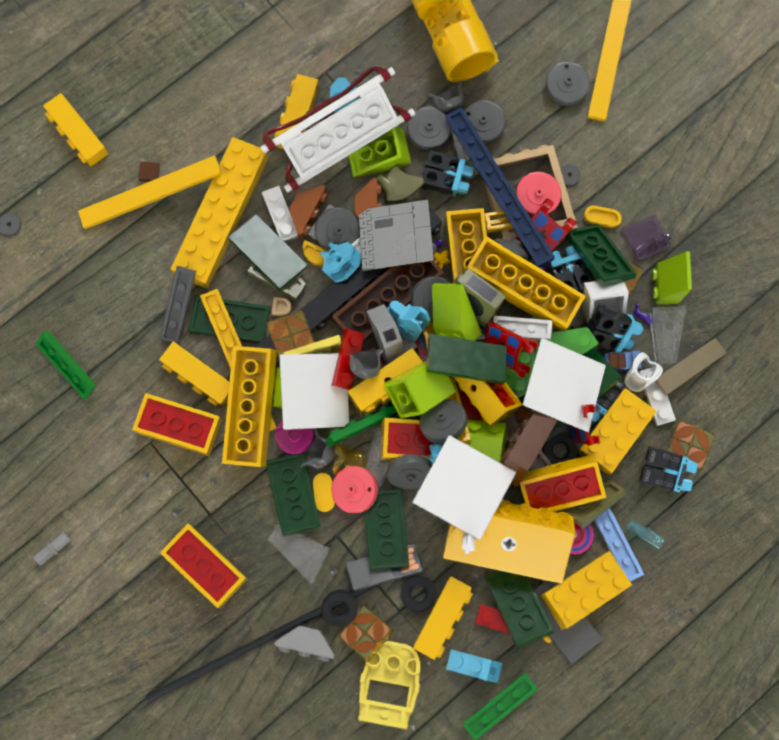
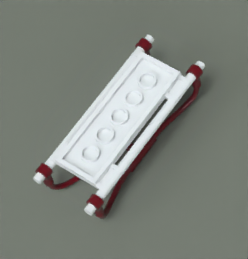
[261,66,415,193]

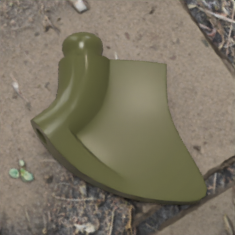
[377,166,425,202]

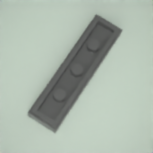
[160,266,197,344]

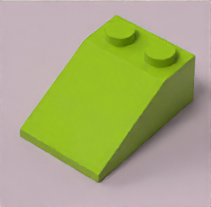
[349,126,411,178]
[651,252,692,304]
[432,283,482,341]
[466,419,507,462]

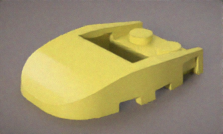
[359,641,420,730]

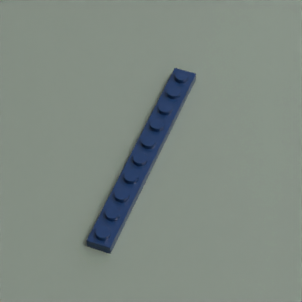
[445,107,555,268]

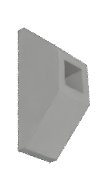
[366,304,404,365]
[274,626,335,662]

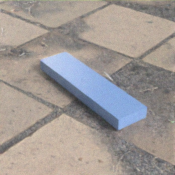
[594,508,644,582]

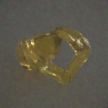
[332,443,367,475]

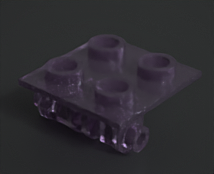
[622,214,672,262]

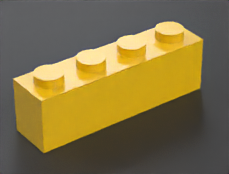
[274,74,319,149]
[43,93,108,167]
[159,342,230,407]
[413,576,473,660]

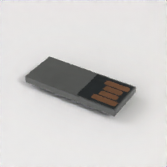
[346,544,422,591]

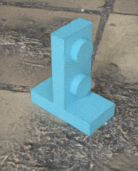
[446,649,503,683]

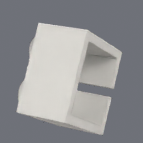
[582,281,628,323]

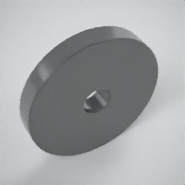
[560,164,581,186]
[0,214,21,236]

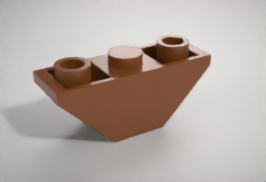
[355,178,381,221]
[289,185,328,240]

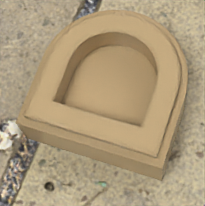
[271,297,292,318]

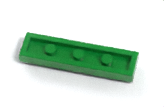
[36,330,97,400]
[325,405,398,447]
[462,673,538,740]

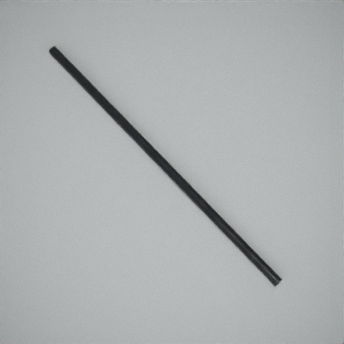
[145,584,382,702]

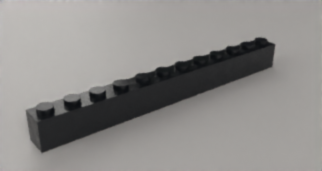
[255,207,442,368]

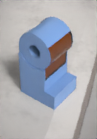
[603,350,641,372]

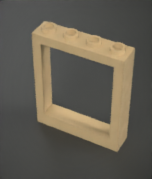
[484,145,578,246]

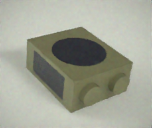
[454,268,506,328]

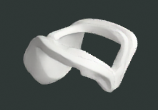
[624,352,663,392]

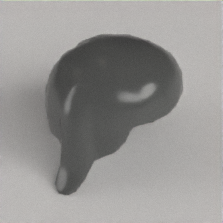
[427,80,464,113]
[348,348,384,379]
[300,428,335,469]

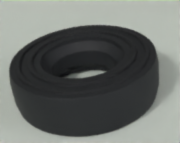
[542,433,578,465]
[401,575,436,612]
[321,590,358,626]

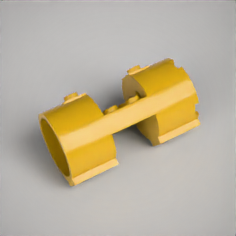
[411,0,499,82]

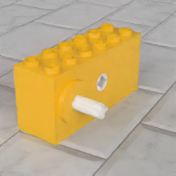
[443,500,575,584]

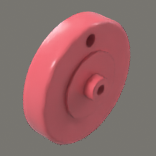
[515,172,561,217]
[331,466,378,513]

